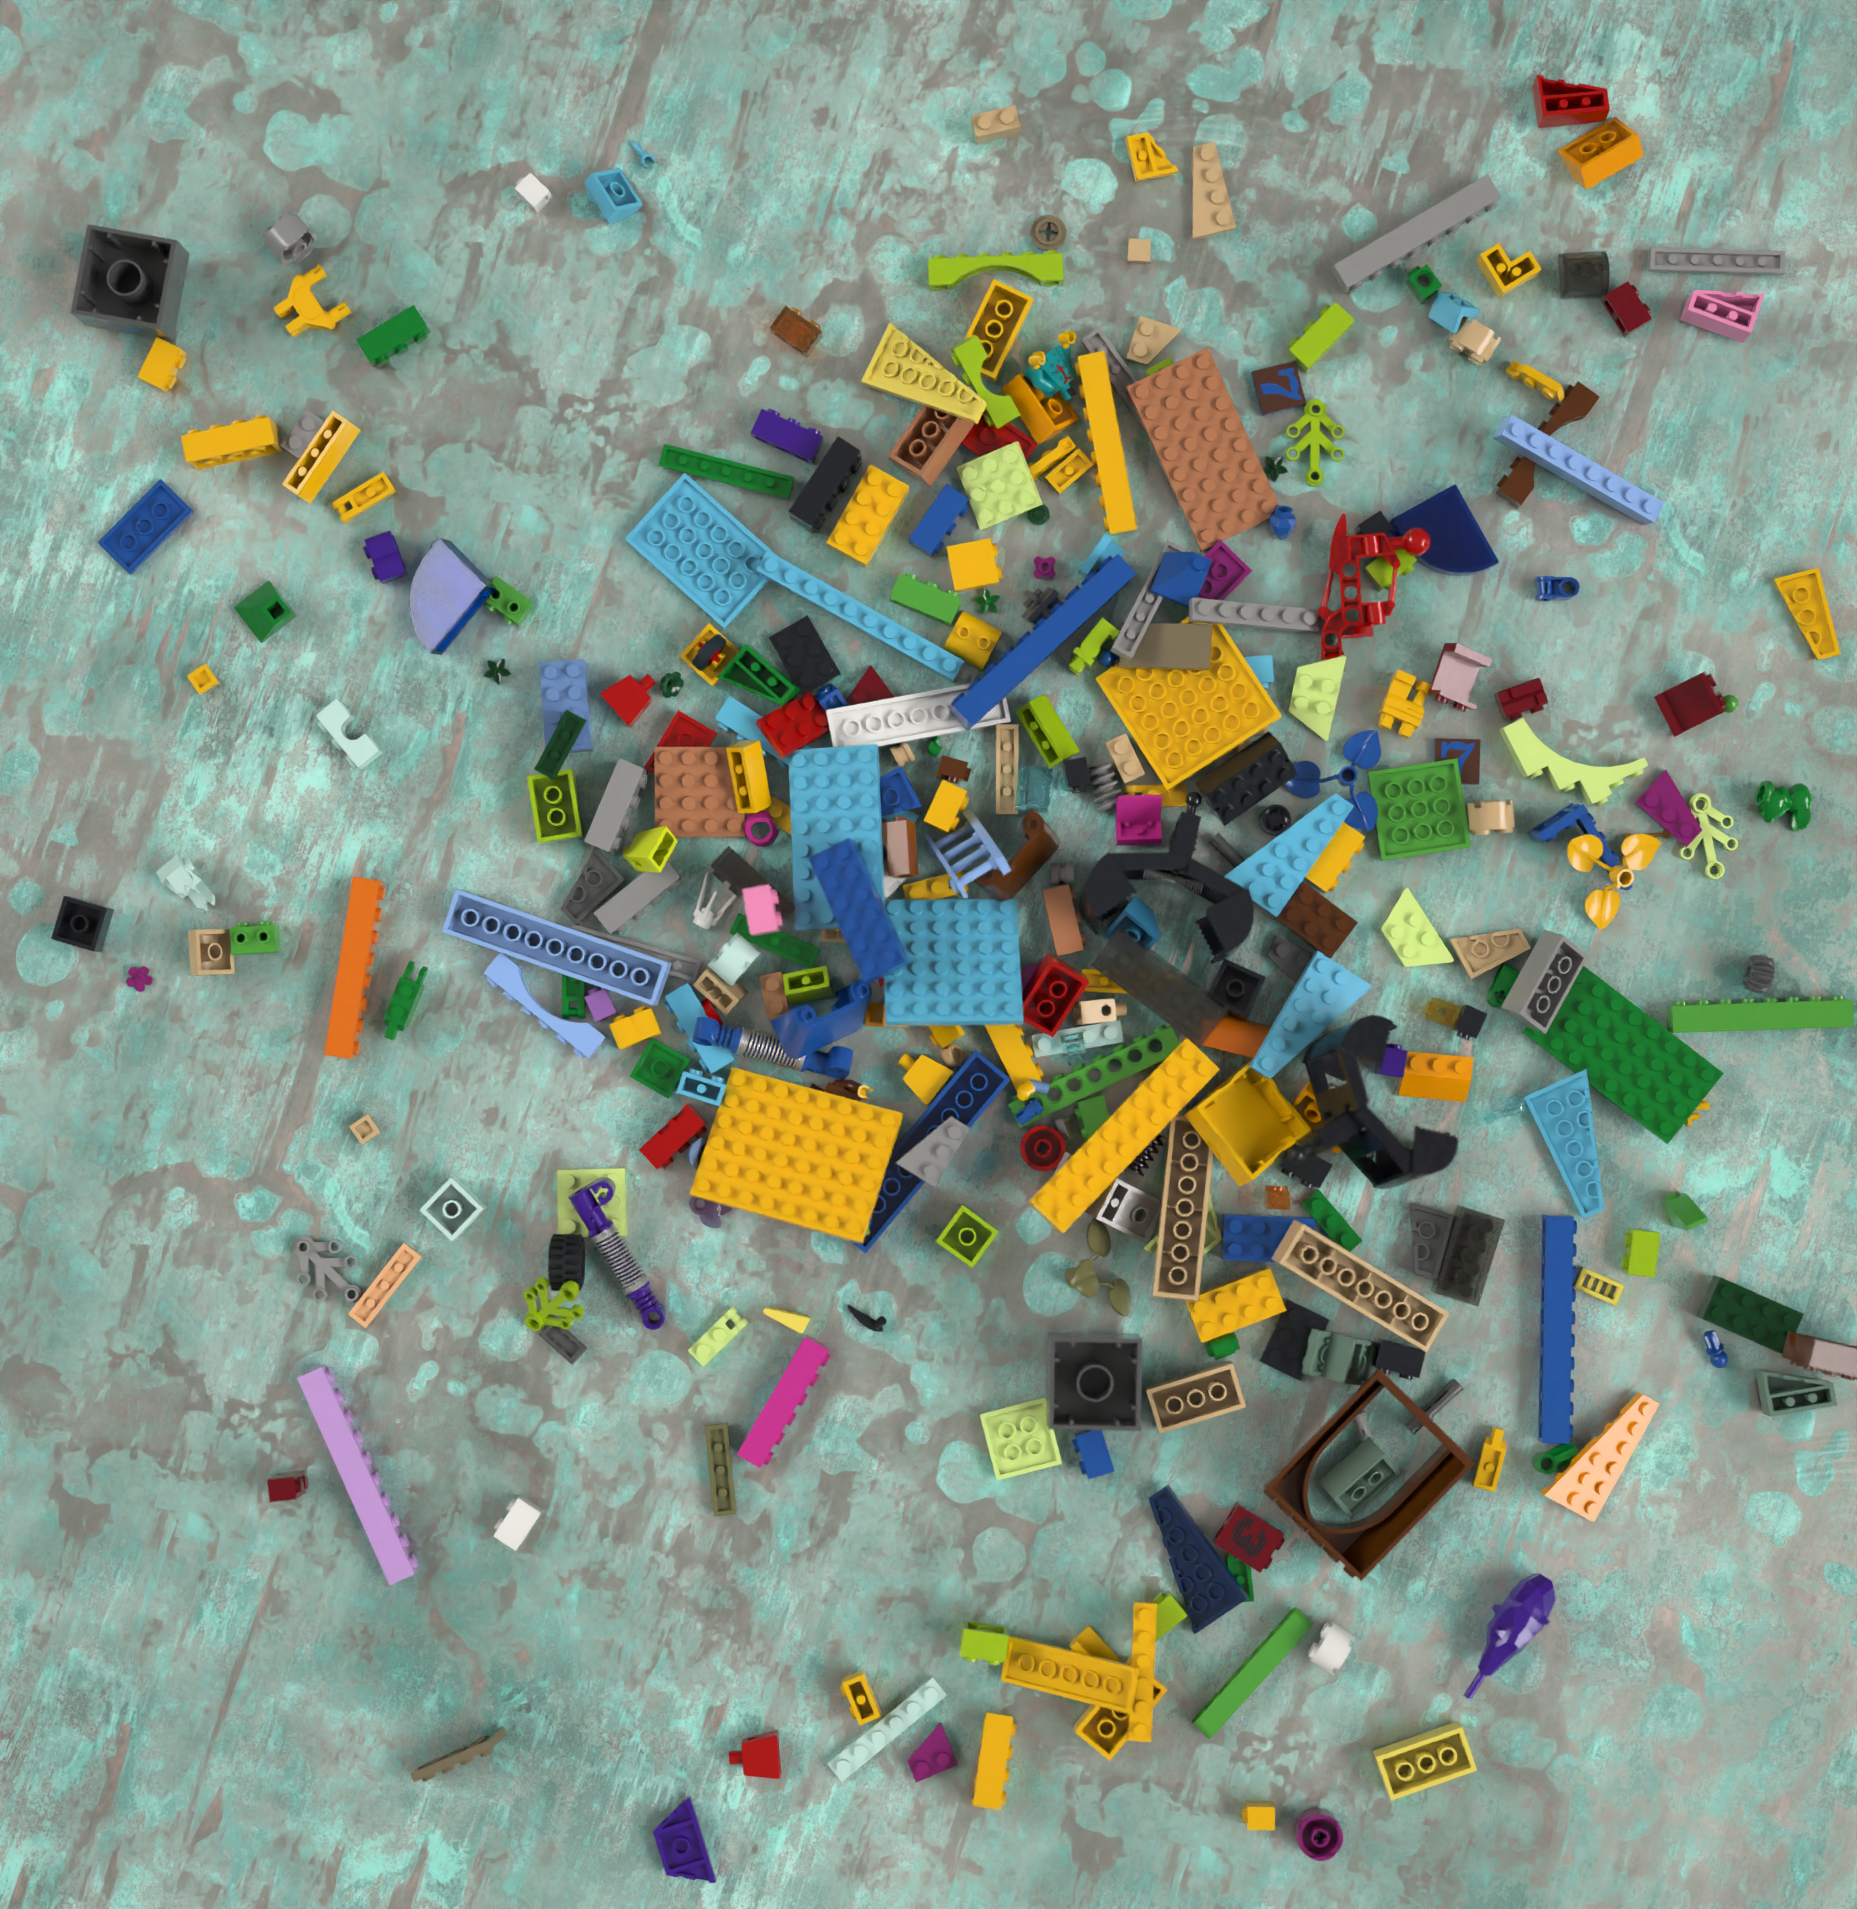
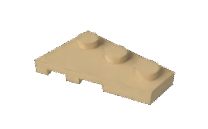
[1449,928,1531,980]

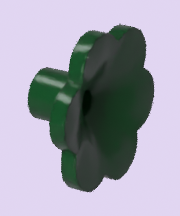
[660,671,684,698]

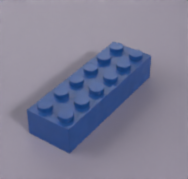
[808,838,911,983]

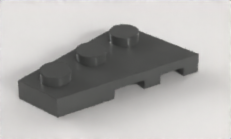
[561,847,626,925]
[1267,936,1314,984]
[1410,1202,1454,1281]

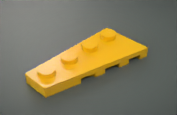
[1773,567,1841,661]

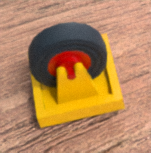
[679,623,740,687]

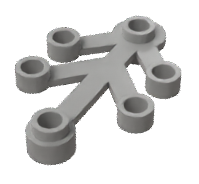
[292,1235,363,1303]

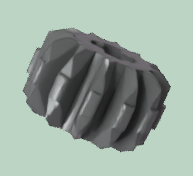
[1743,955,1775,993]

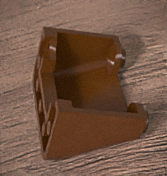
[973,809,1060,901]

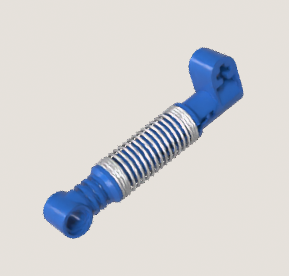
[692,1017,854,1080]

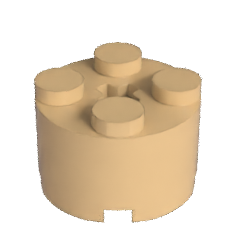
[1448,316,1501,367]
[1467,799,1515,835]

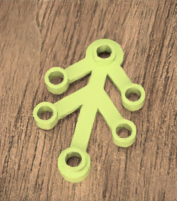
[1679,793,1738,879]

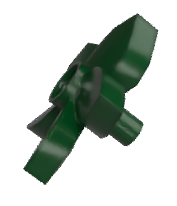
[1263,456,1288,482]
[484,659,511,685]

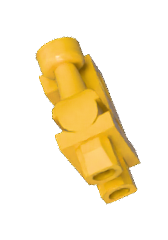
[1378,669,1431,739]

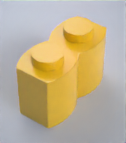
[609,1006,662,1050]

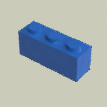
[909,484,970,557]

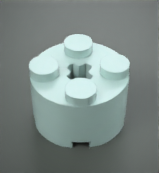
[708,933,761,987]

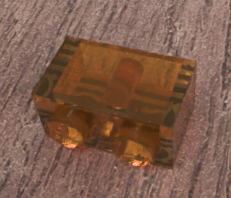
[770,306,823,358]

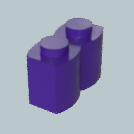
[363,530,408,584]

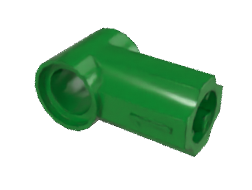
[1532,1440,1579,1475]

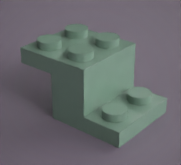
[1302,1329,1378,1385]

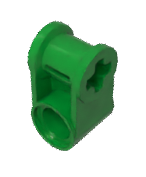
[1486,963,1520,1007]

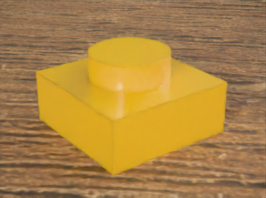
[187,663,219,695]

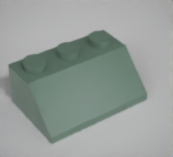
[1318,1437,1401,1518]

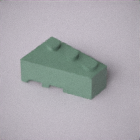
[1755,1369,1837,1417]

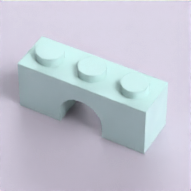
[316,699,383,770]

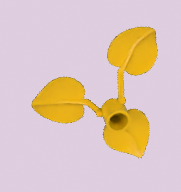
[1567,833,1662,930]

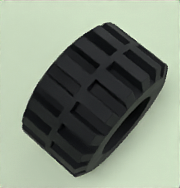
[548,1234,585,1291]

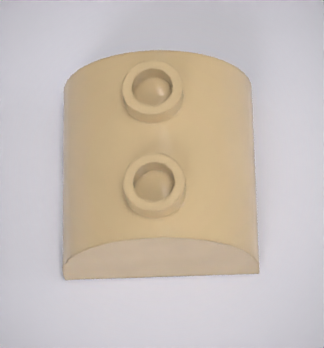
[188,929,235,976]

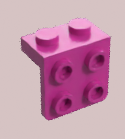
[1115,794,1162,846]

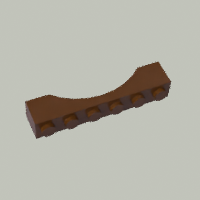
[1496,381,1600,509]

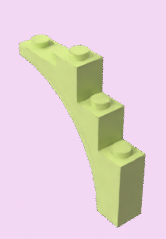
[1499,718,1648,807]

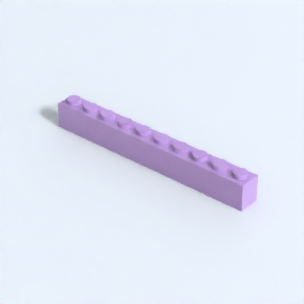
[297,1365,419,1586]

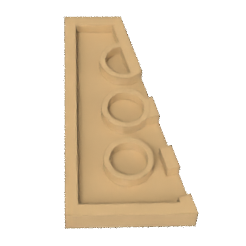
[1192,142,1236,240]

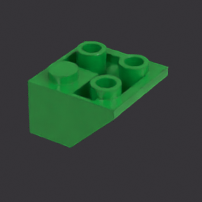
[234,580,297,643]

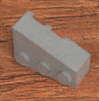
[896,1116,971,1187]

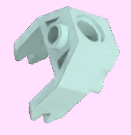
[156,854,215,911]

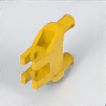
[273,264,352,338]

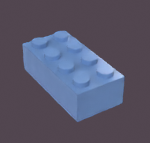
[539,659,594,753]

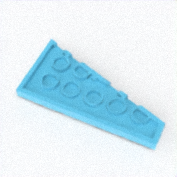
[1524,1068,1604,1219]

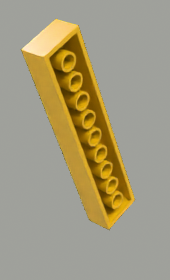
[1027,1038,1220,1234]

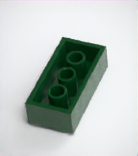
[1696,1275,1804,1354]

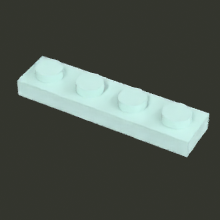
[1031,1020,1124,1057]

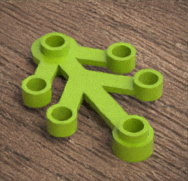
[1286,399,1345,487]
[523,1277,585,1331]

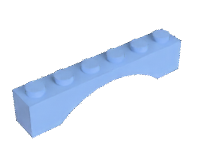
[484,952,607,1058]

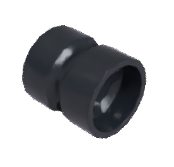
[1258,804,1291,836]

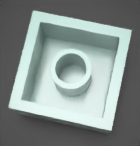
[420,1176,487,1241]

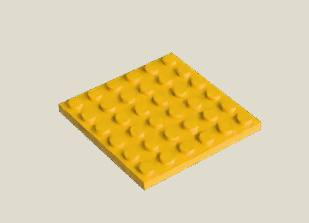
[1095,617,1282,791]

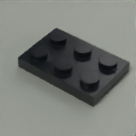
[769,615,841,696]
[1259,1300,1329,1381]

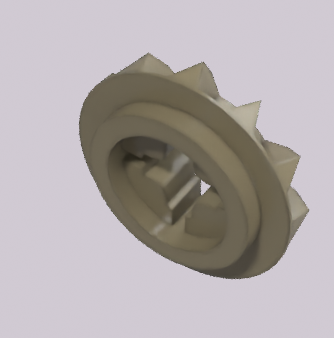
[1031,215,1066,251]

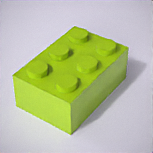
[527,769,585,844]

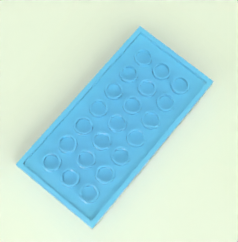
[788,744,885,931]

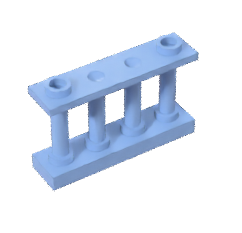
[924,808,1011,899]

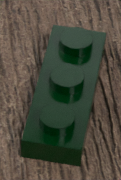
[534,709,587,780]

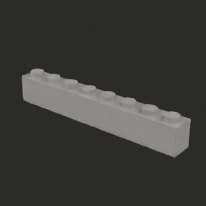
[1331,174,1501,293]

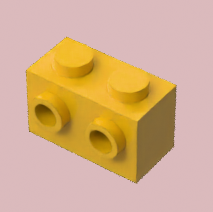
[840,1669,881,1726]

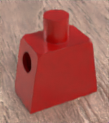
[600,673,656,728]
[729,1730,781,1779]

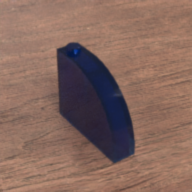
[1389,484,1499,576]
[409,538,496,655]

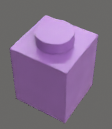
[584,986,618,1022]

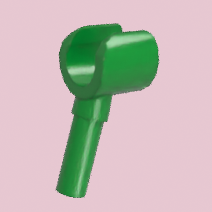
[927,736,942,758]

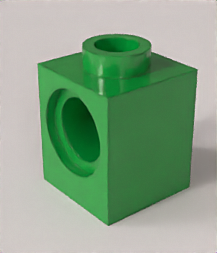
[1405,264,1443,304]

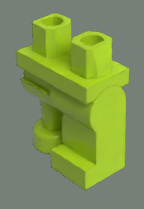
[1067,617,1120,677]

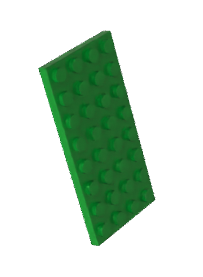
[1522,966,1724,1144]

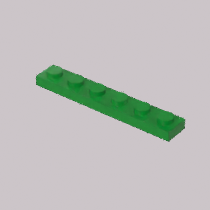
[659,444,795,500]

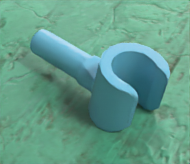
[631,141,655,169]

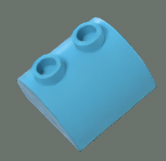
[584,168,643,224]

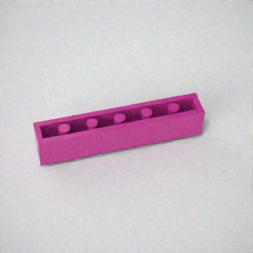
[737,1335,831,1468]

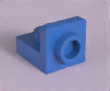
[814,684,849,712]

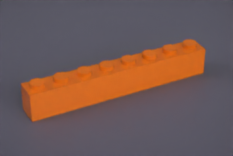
[324,877,386,1059]

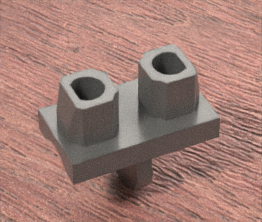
[1021,587,1060,625]

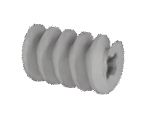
[1088,762,1121,812]

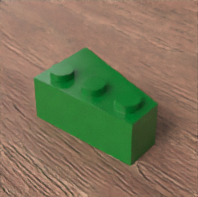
[717,644,801,706]

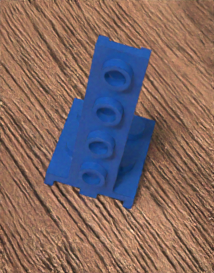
[1527,803,1632,890]

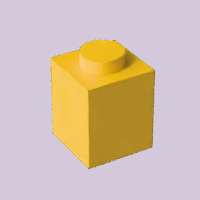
[1241,1801,1275,1830]

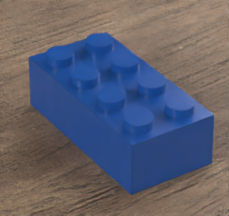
[1220,1213,1315,1262]

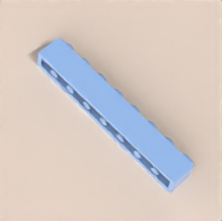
[1493,415,1664,525]

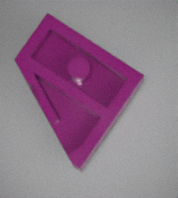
[907,1723,958,1782]

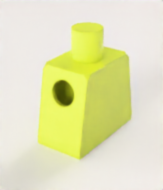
[622,826,678,873]

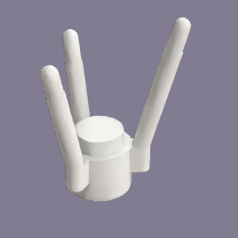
[693,872,738,930]

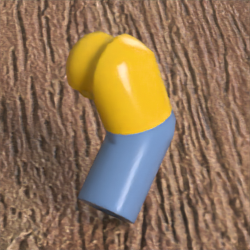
[1017,1079,1050,1101]

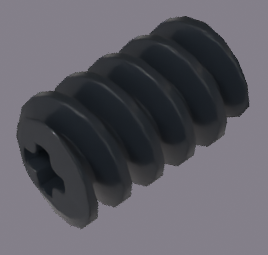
[1127,1133,1166,1176]

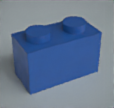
[1072,1430,1115,1479]

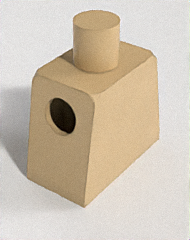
[1072,998,1127,1025]

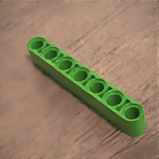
[1192,1607,1313,1739]

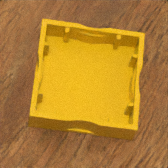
[1184,1059,1311,1187]

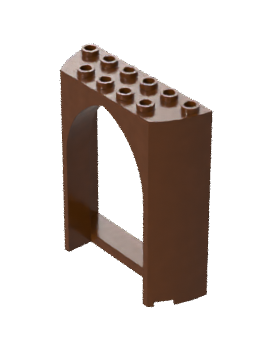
[1263,1368,1475,1581]

